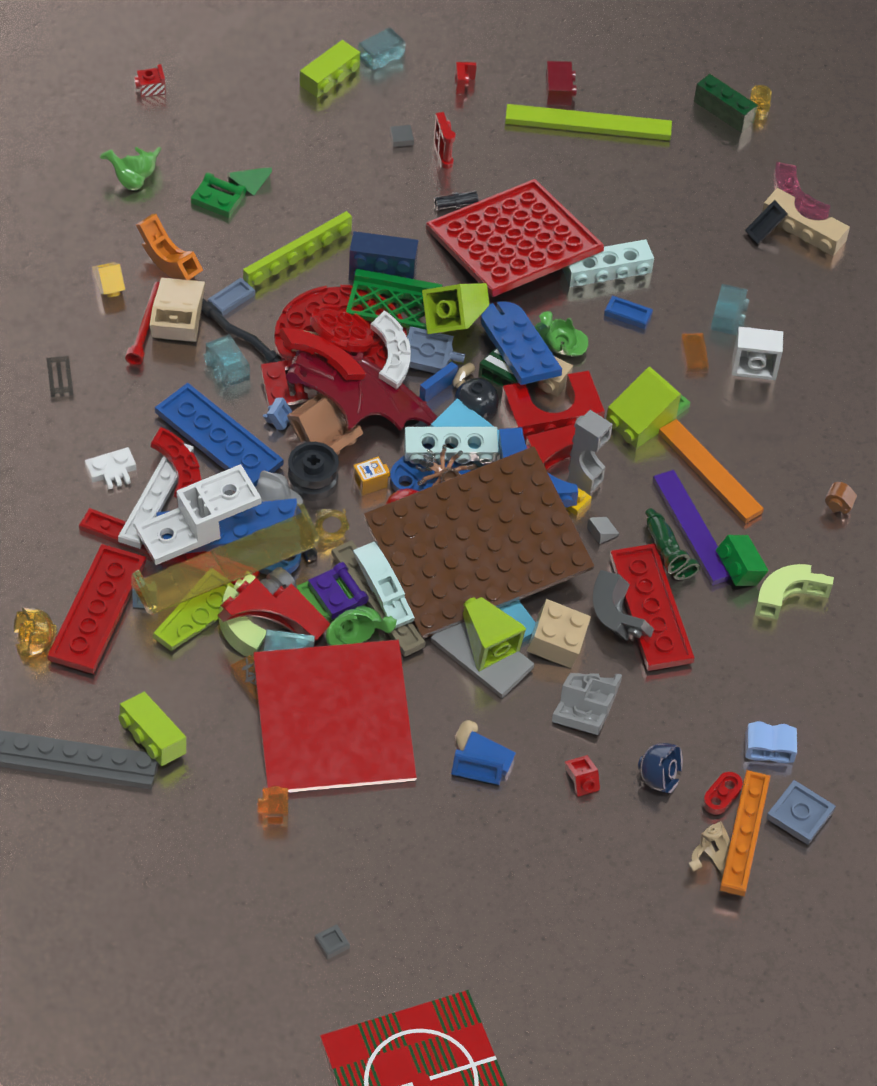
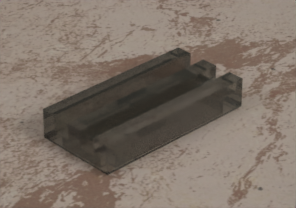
[46,356,74,398]

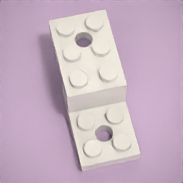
[135,464,262,565]

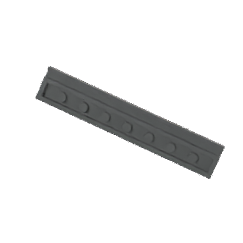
[0,730,158,790]

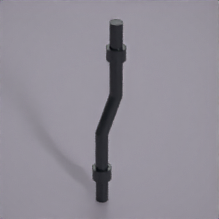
[201,298,289,374]

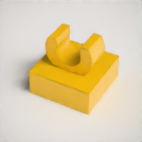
[565,488,592,516]

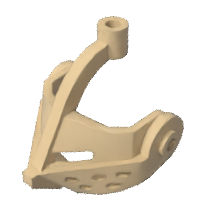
[688,821,730,875]

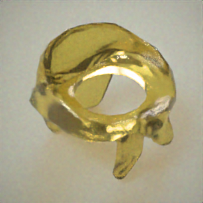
[314,509,350,543]

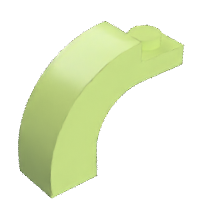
[755,564,834,619]
[219,572,268,660]

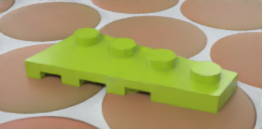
[152,569,234,651]

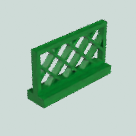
[346,269,443,330]

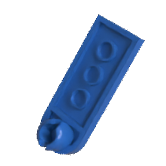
[481,302,562,385]

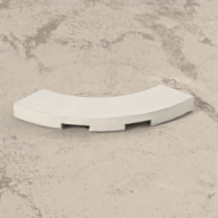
[370,311,411,389]

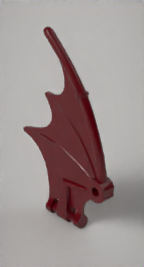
[286,350,454,449]

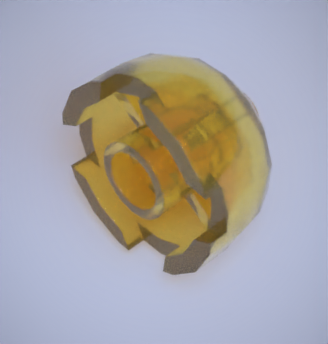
[14,608,57,656]

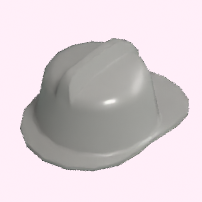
[255,470,303,510]

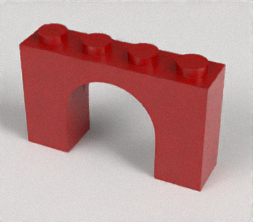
[501,370,605,440]

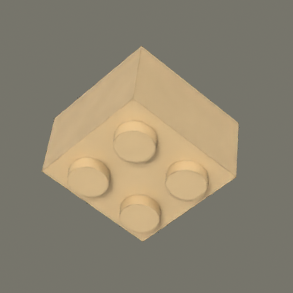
[527,599,591,668]

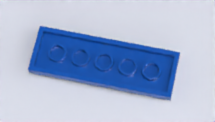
[155,383,284,487]
[156,498,301,553]

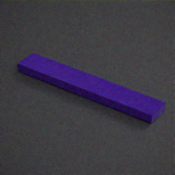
[652,470,732,586]

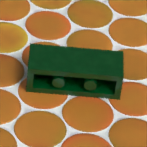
[694,74,758,133]

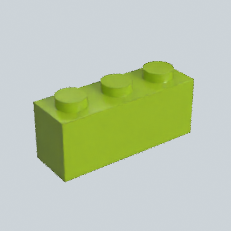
[300,40,360,98]
[118,691,186,766]

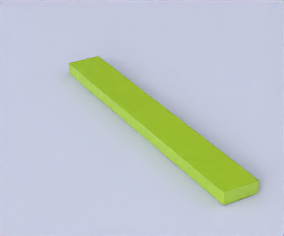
[505,104,672,141]

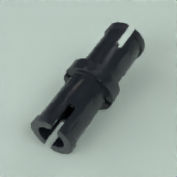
[434,190,479,211]

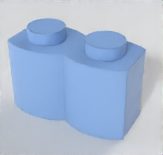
[745,721,797,763]

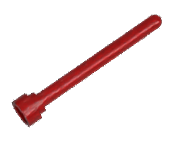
[125,282,160,365]

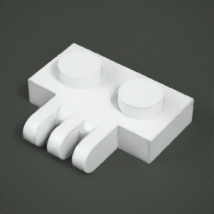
[85,447,136,490]

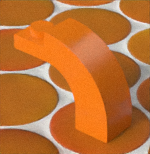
[136,214,203,280]

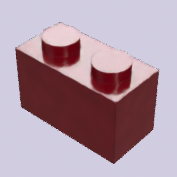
[545,61,577,106]

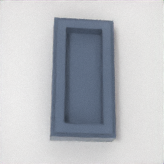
[207,278,255,316]

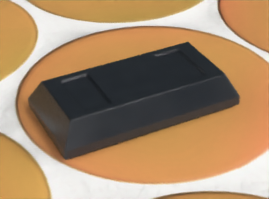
[745,200,788,244]

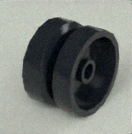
[288,441,339,501]

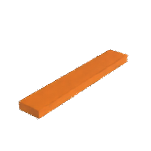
[658,419,764,524]
[720,770,770,896]

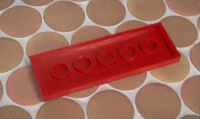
[610,543,695,671]
[47,544,146,674]

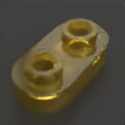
[750,85,772,120]

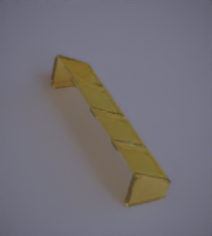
[131,503,320,615]

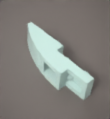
[353,541,415,629]

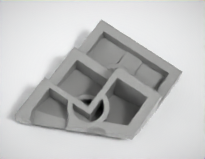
[552,673,622,735]

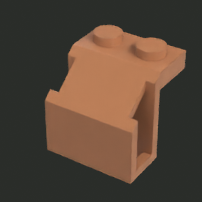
[287,393,363,455]

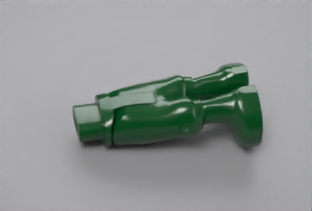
[645,508,700,580]

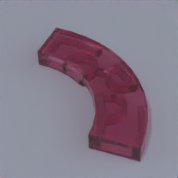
[775,162,831,221]

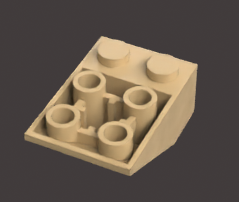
[150,278,205,342]

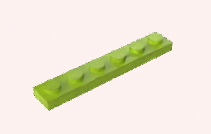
[243,211,352,287]

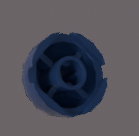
[638,743,683,793]

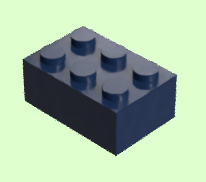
[348,231,419,280]

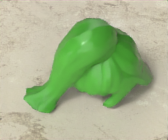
[100,147,161,191]
[535,311,589,356]
[326,606,397,646]

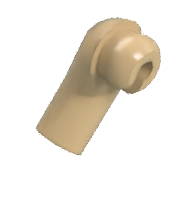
[453,363,475,388]
[455,720,478,751]

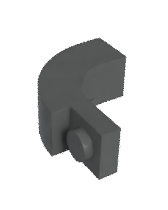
[593,570,654,640]

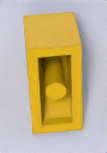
[92,262,125,297]

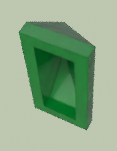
[227,167,272,195]

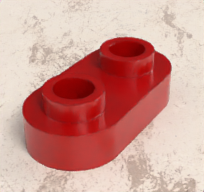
[703,772,743,815]

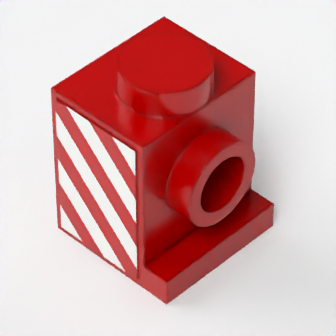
[134,64,166,97]

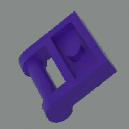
[308,562,369,619]

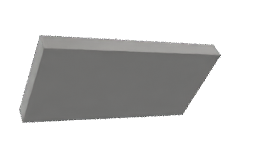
[431,622,534,698]

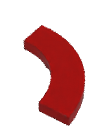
[279,328,366,380]
[150,427,202,498]

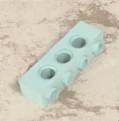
[562,239,654,287]
[404,427,498,464]

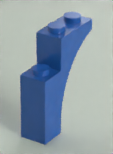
[498,428,578,507]

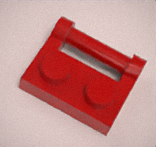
[434,112,456,169]
[260,358,309,406]

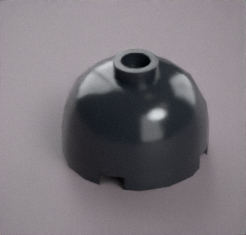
[454,378,499,421]

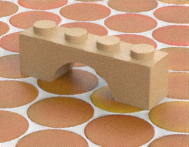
[762,188,850,256]

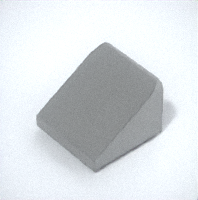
[587,517,619,544]

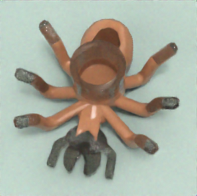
[415,444,476,487]

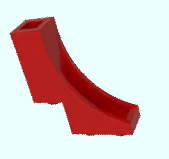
[526,424,576,471]
[217,578,330,646]

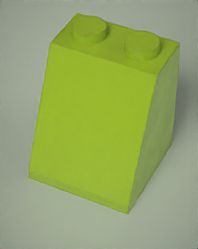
[422,283,489,334]
[606,367,681,449]

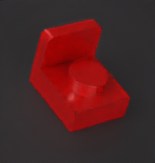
[455,62,477,94]
[565,755,600,796]

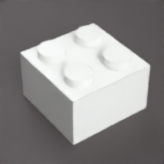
[732,327,783,380]

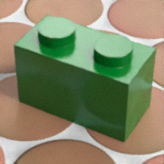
[716,535,769,586]

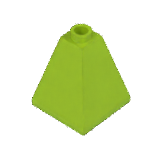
[463,597,526,672]

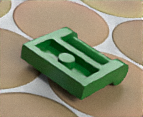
[191,172,247,218]

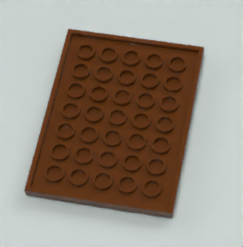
[363,446,594,639]

